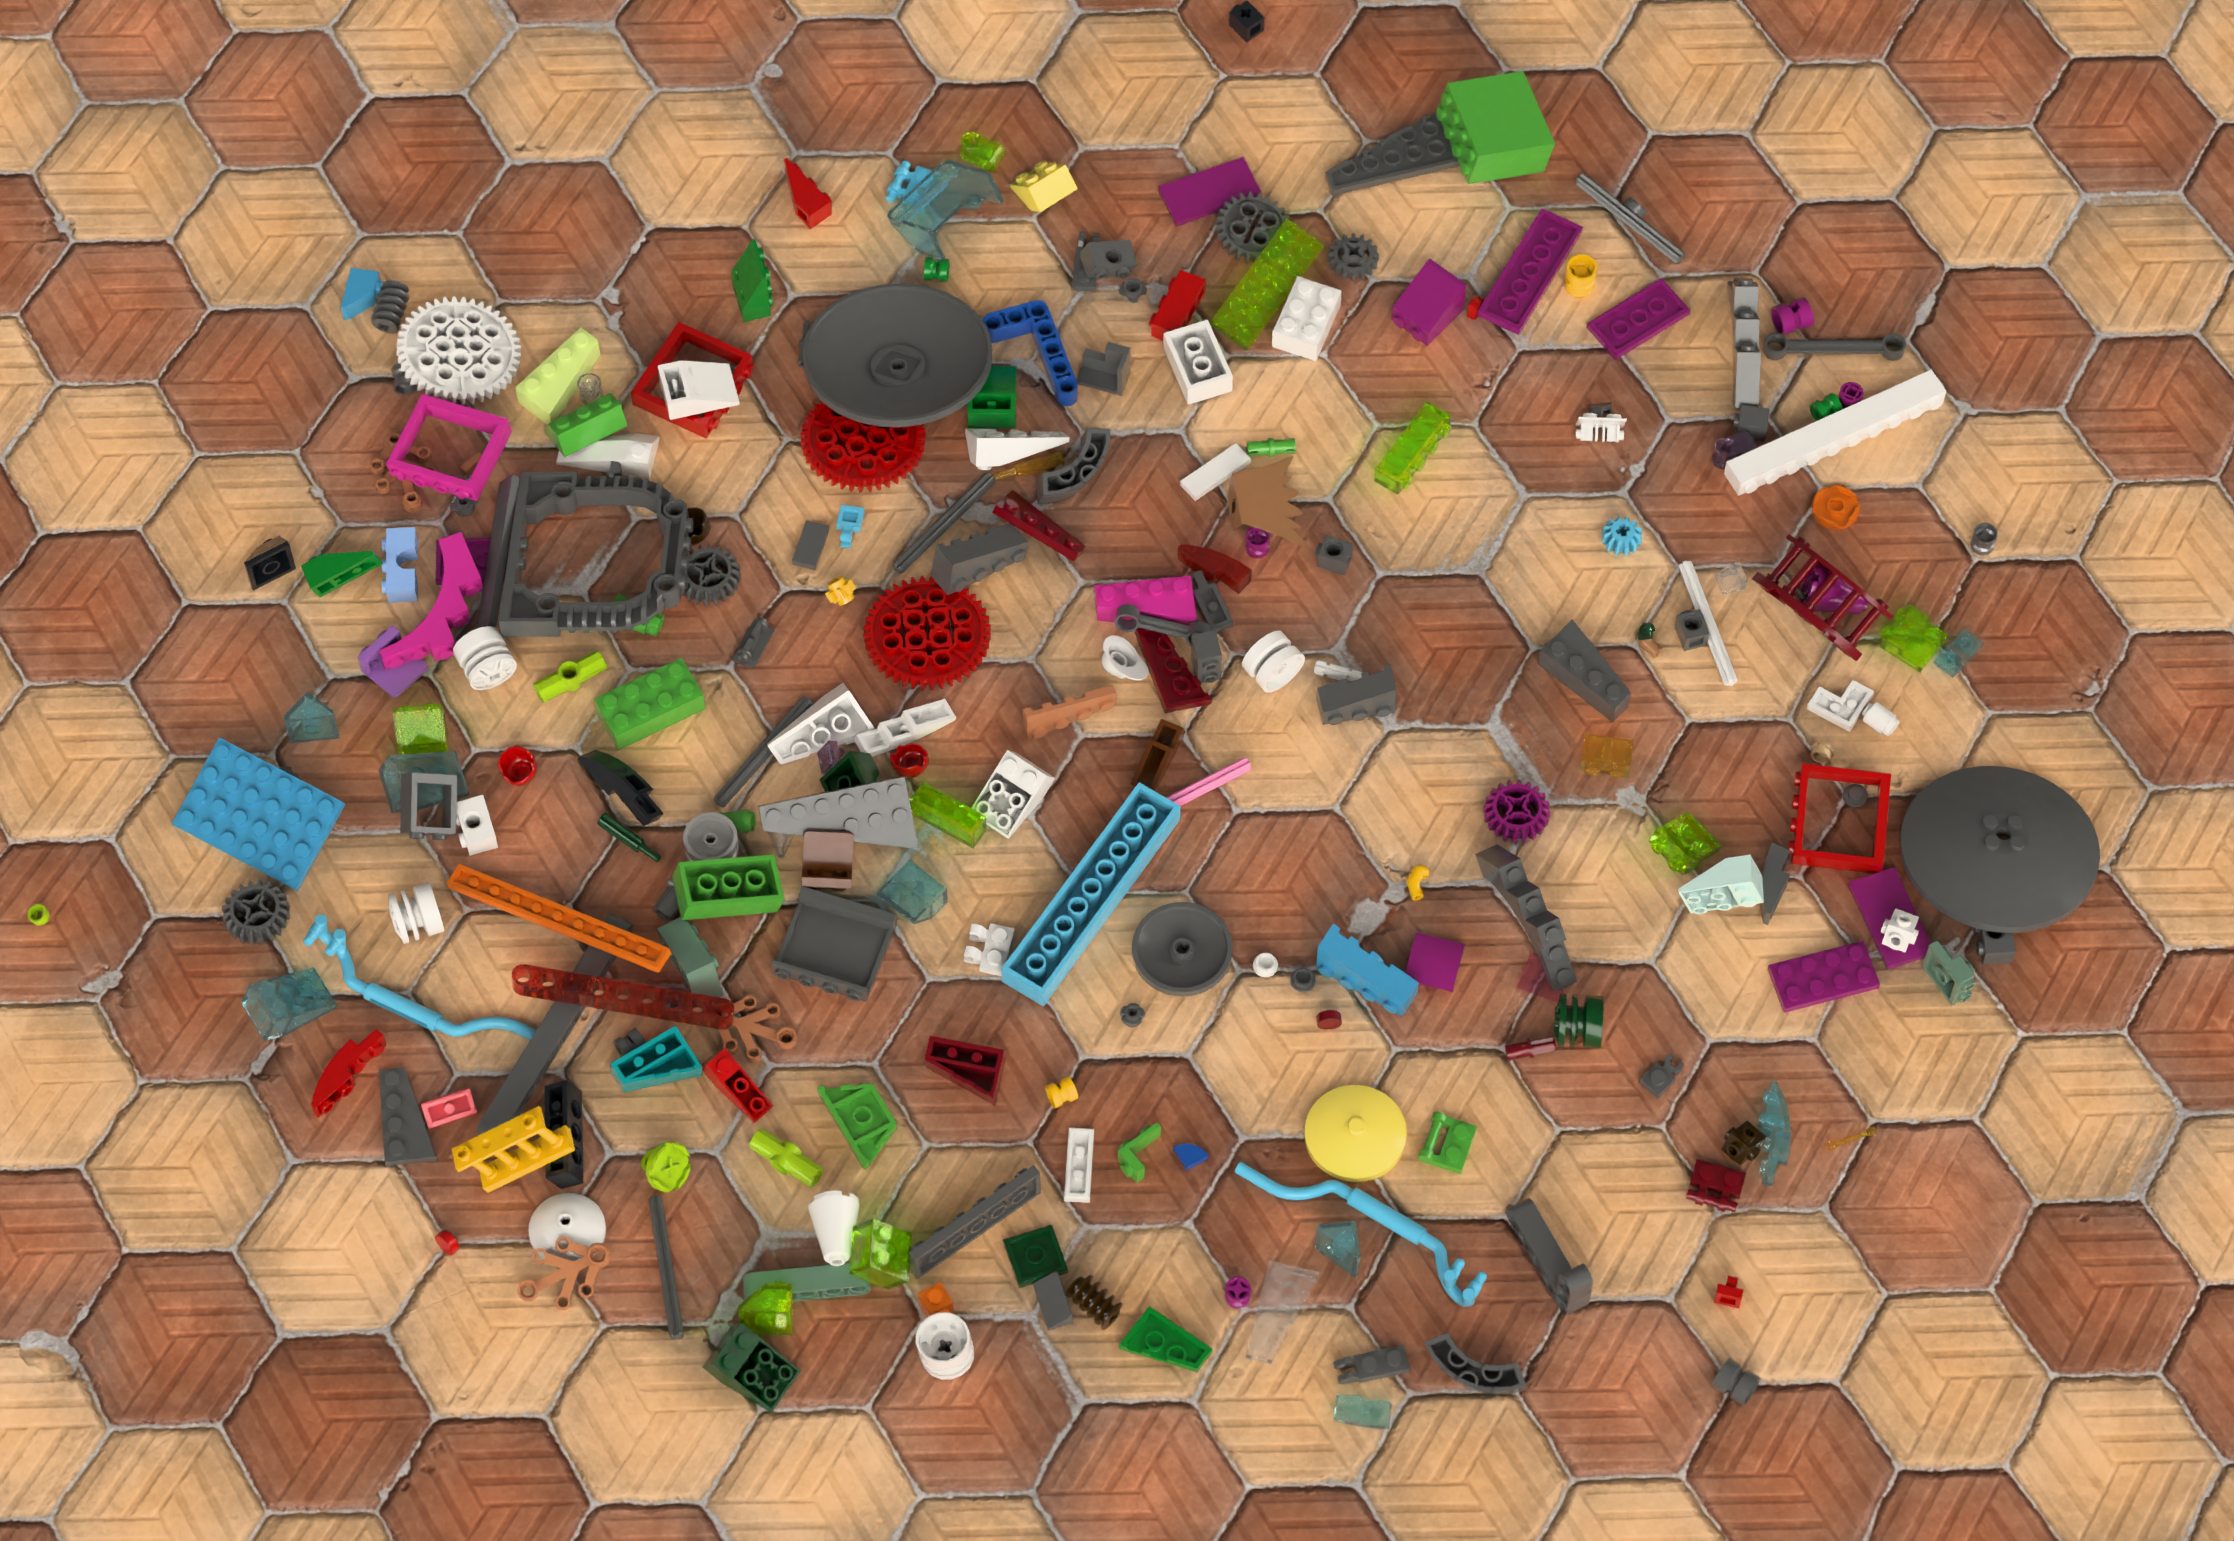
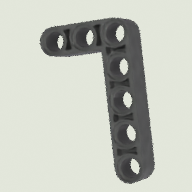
[1506,1198,1593,1315]

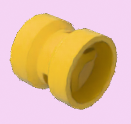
[1045,1076,1078,1109]

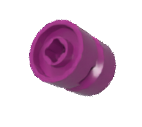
[1771,297,1814,335]

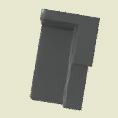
[1077,342,1131,396]

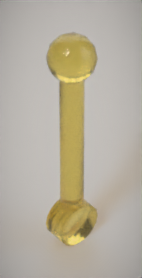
[1827,1127,1877,1151]

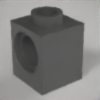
[1315,535,1354,576]
[1675,609,1709,651]

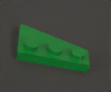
[1119,1306,1212,1372]

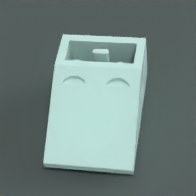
[1678,854,1764,914]

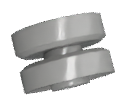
[683,812,740,861]

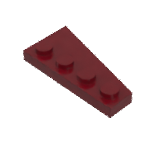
[992,490,1086,562]
[1135,628,1212,713]

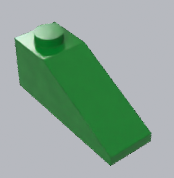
[301,551,383,598]

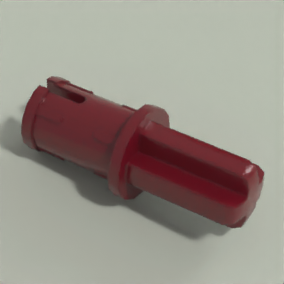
[1505,1036,1556,1061]

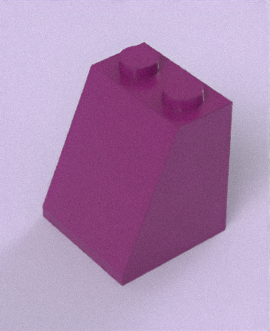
[1392,259,1466,346]

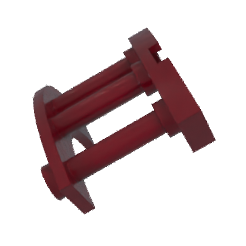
[1752,534,1894,661]

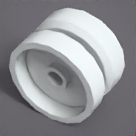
[1242,631,1305,693]

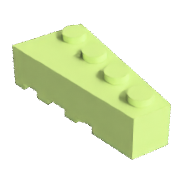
[515,327,601,425]

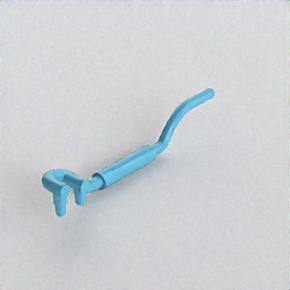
[303,914,537,1040]
[1235,1162,1487,1307]

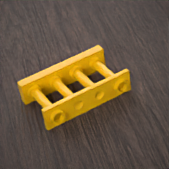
[452,1106,575,1193]

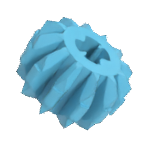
[1602,515,1642,556]

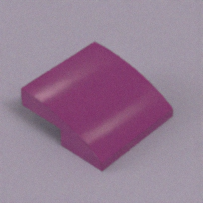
[1405,932,1465,992]

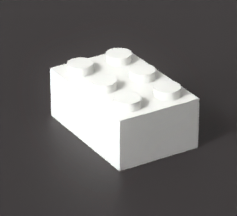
[1272,276,1342,361]
[1163,320,1233,405]

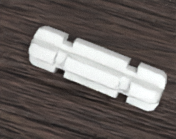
[1314,660,1362,682]

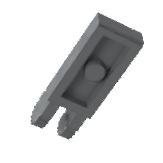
[1072,232,1099,292]
[1333,1345,1410,1385]

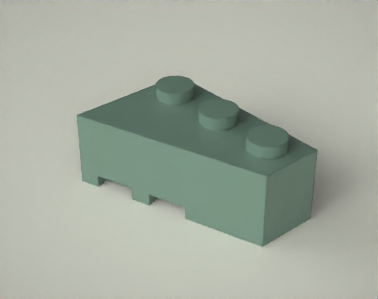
[657,917,724,1008]

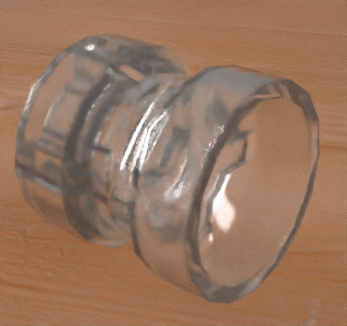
[577,373,603,405]

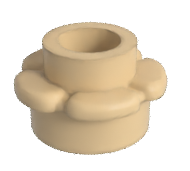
[1811,741,1834,764]

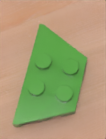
[817,1083,897,1170]

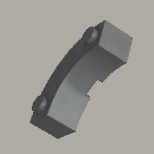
[1036,428,1110,504]
[1424,1333,1528,1395]

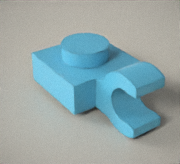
[836,504,865,548]

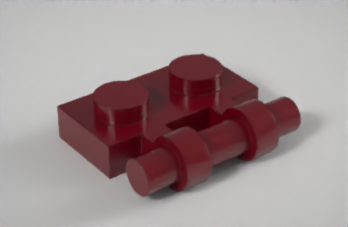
[1686,1159,1746,1212]

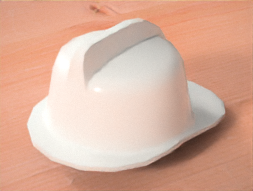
[1102,636,1149,680]

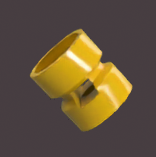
[1565,254,1597,298]

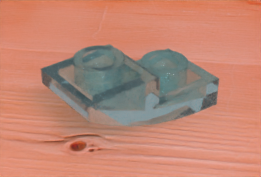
[1933,628,1984,678]

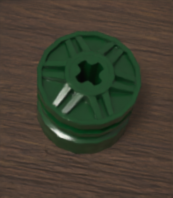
[1554,994,1603,1048]

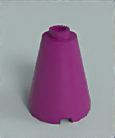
[1799,564,1868,614]

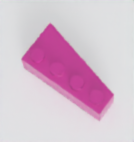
[1094,576,1197,625]

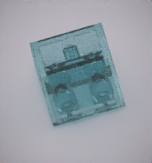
[876,860,948,924]

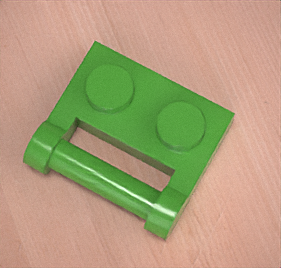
[1418,1112,1477,1174]

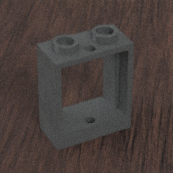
[400,772,457,840]

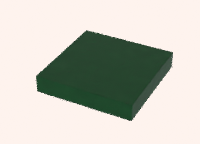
[1003,1225,1068,1288]

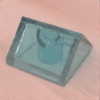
[284,692,340,743]
[1315,1221,1361,1278]

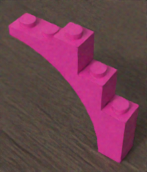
[379,532,483,670]

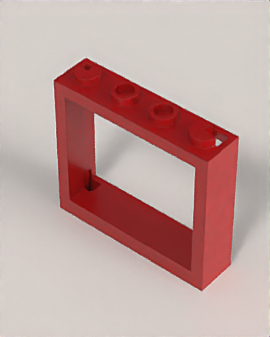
[631,322,755,439]
[1788,763,1891,874]

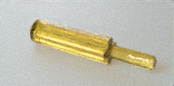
[993,451,1064,481]

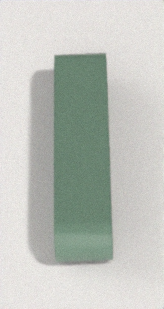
[742,1262,871,1305]

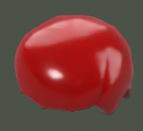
[890,743,929,778]
[497,746,537,786]

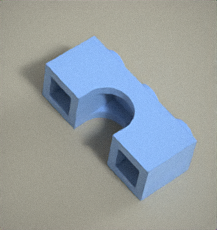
[381,527,418,603]

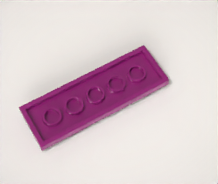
[1477,208,1583,335]

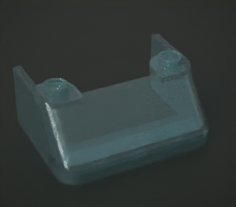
[887,161,1004,260]

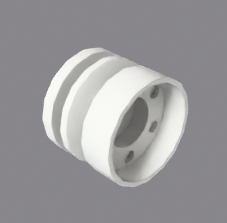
[453,626,517,690]
[388,882,444,944]
[916,1312,974,1379]

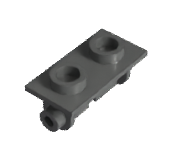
[732,617,775,669]

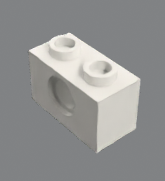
[456,795,498,856]

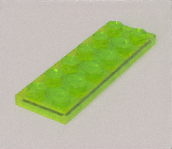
[1209,219,1324,351]

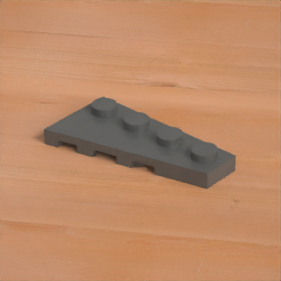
[379,1067,437,1166]

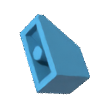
[341,268,384,320]

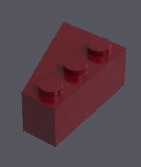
[924,1036,1006,1106]

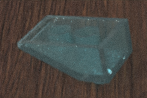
[379,751,469,813]

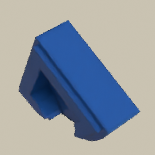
[1173,1144,1208,1171]

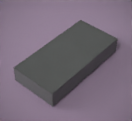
[792,521,829,570]

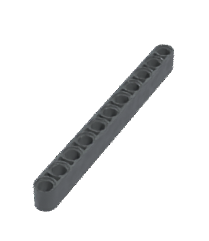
[476,913,633,1135]

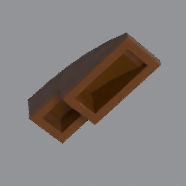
[1131,719,1186,791]

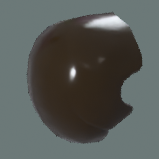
[687,507,711,546]

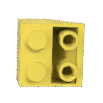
[1010,161,1077,212]

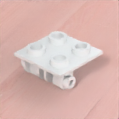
[1576,413,1627,443]

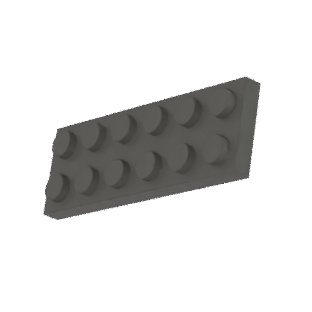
[909,1165,1041,1280]

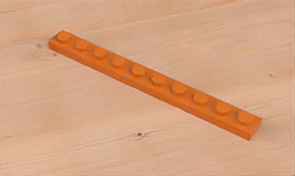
[446,864,671,973]

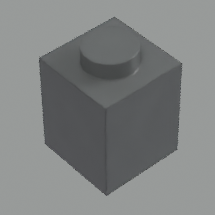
[1733,405,1770,441]

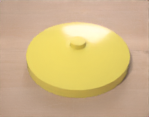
[1304,1085,1407,1182]

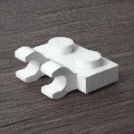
[964,923,1015,976]

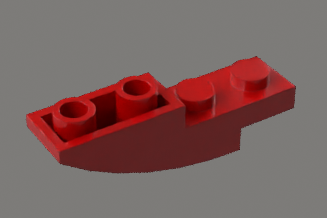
[311,1029,386,1118]

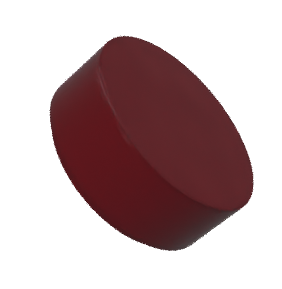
[1316,1010,1342,1030]

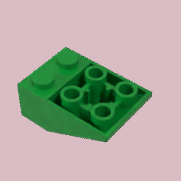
[731,239,774,322]
[967,366,1017,428]

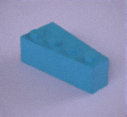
[1316,924,1419,1016]

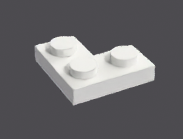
[1807,680,1874,732]

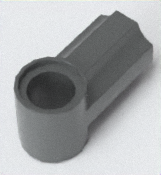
[653,876,679,921]

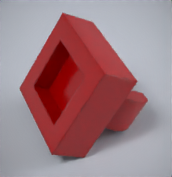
[1714,1276,1744,1309]

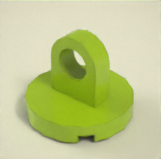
[641,1141,691,1193]

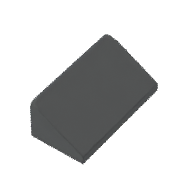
[1033,1271,1073,1331]

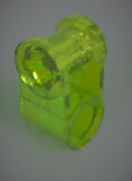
[960,132,1006,172]

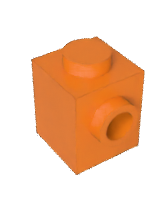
[918,1281,954,1318]

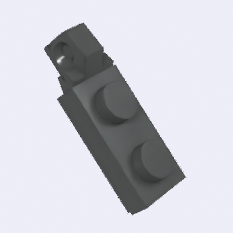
[1192,570,1233,632]

